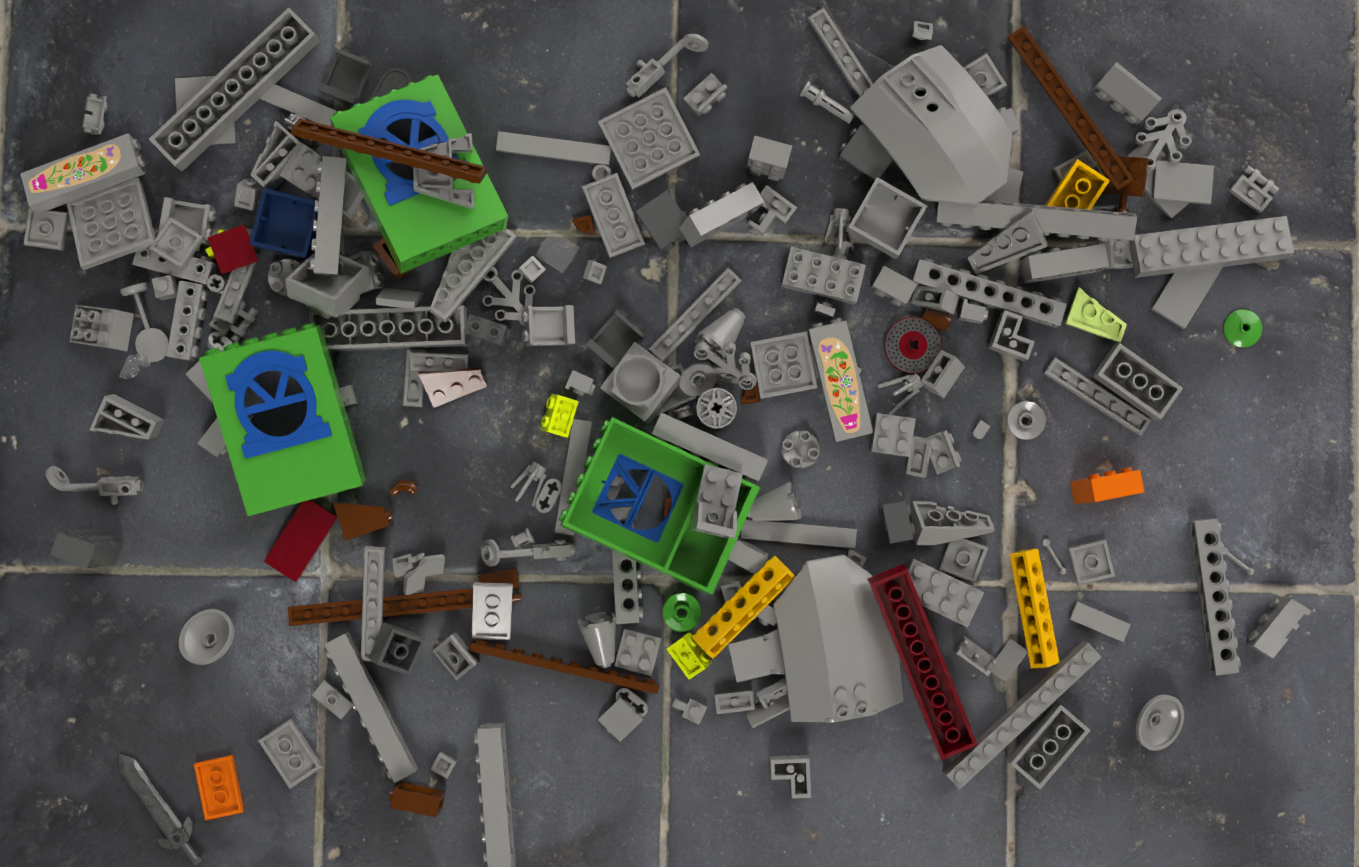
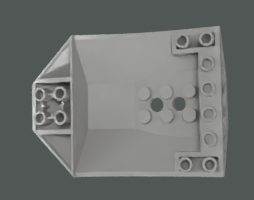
[850,45,1012,206]

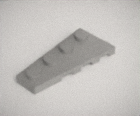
[968,210,1048,275]

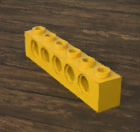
[1009,548,1060,668]
[692,556,795,659]

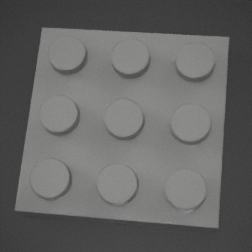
[750,331,818,399]

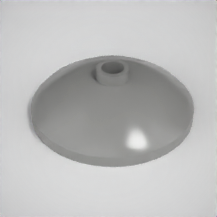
[179,609,234,665]
[1136,694,1184,751]

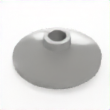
[679,363,717,396]
[1007,401,1046,440]

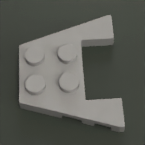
[413,133,475,209]

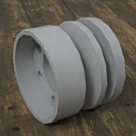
[696,388,737,430]

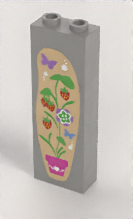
[20,134,146,214]
[807,318,873,442]

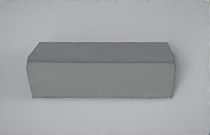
[990,639,1028,682]

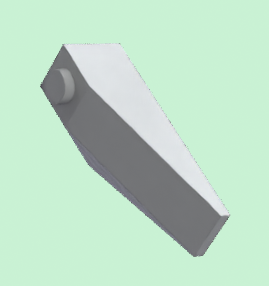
[911,501,995,545]

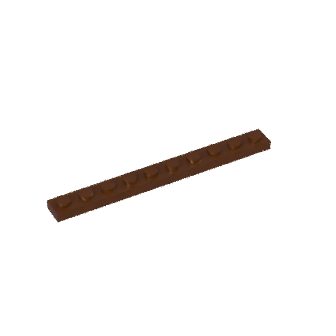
[1008,26,1134,192]
[291,118,487,184]
[288,588,473,626]
[469,639,659,694]

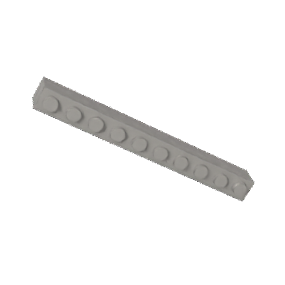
[937,200,1137,243]
[943,641,1101,790]

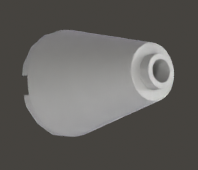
[748,482,801,521]
[578,612,616,668]

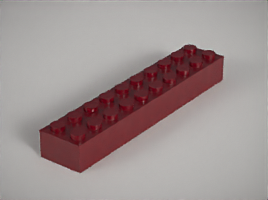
[867,564,978,760]

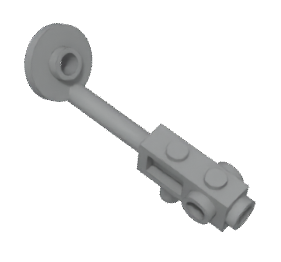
[626,34,709,98]
[46,466,144,505]
[481,539,575,567]

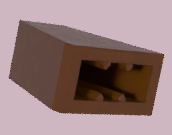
[333,503,394,541]

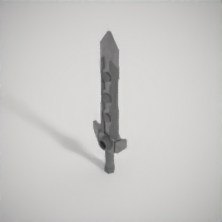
[119,754,202,867]

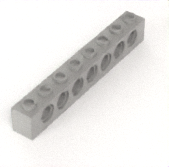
[911,258,1067,328]
[1189,518,1241,676]

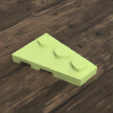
[1065,287,1127,343]

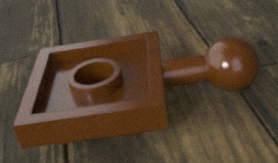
[1104,156,1149,213]

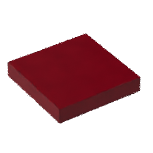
[207,225,259,274]

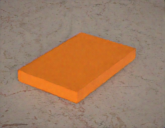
[194,755,245,821]

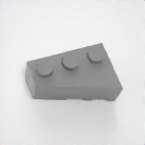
[251,121,299,191]
[90,394,165,440]
[1247,596,1311,658]

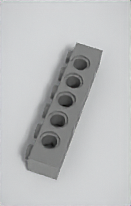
[611,507,643,624]

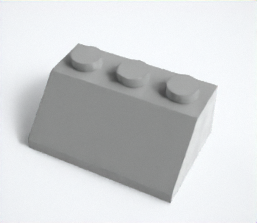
[1092,62,1162,125]

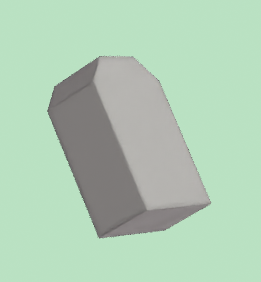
[972,420,990,439]

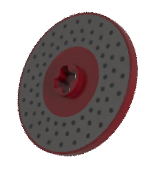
[884,317,942,374]

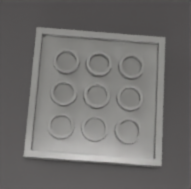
[598,87,700,190]
[67,177,156,270]

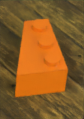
[1070,467,1145,504]

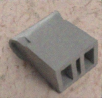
[727,627,785,682]

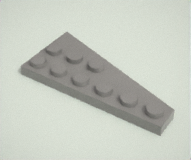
[430,229,516,323]

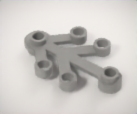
[1135,109,1191,174]
[482,267,536,326]
[694,342,757,390]

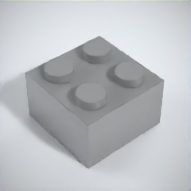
[869,413,916,457]

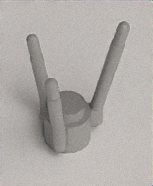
[823,208,854,251]
[877,373,923,415]
[511,462,547,507]

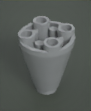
[695,308,746,360]

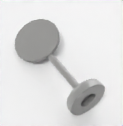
[120,282,169,362]

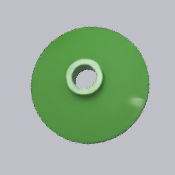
[1223,309,1262,348]
[663,593,701,632]

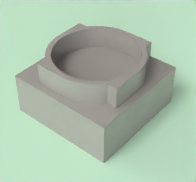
[846,177,927,259]
[285,252,370,319]
[600,342,681,425]

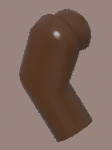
[388,480,418,498]

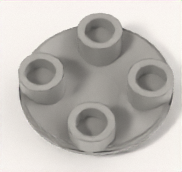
[268,258,301,296]
[781,431,820,469]

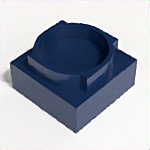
[249,188,318,260]

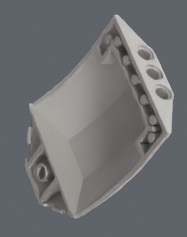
[773,555,904,723]

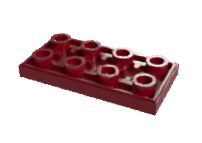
[264,500,338,582]

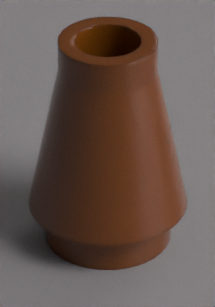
[922,308,953,331]

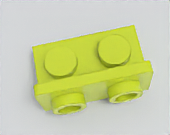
[541,394,579,438]
[666,631,712,680]

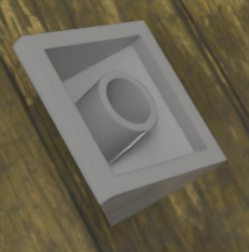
[433,632,480,681]

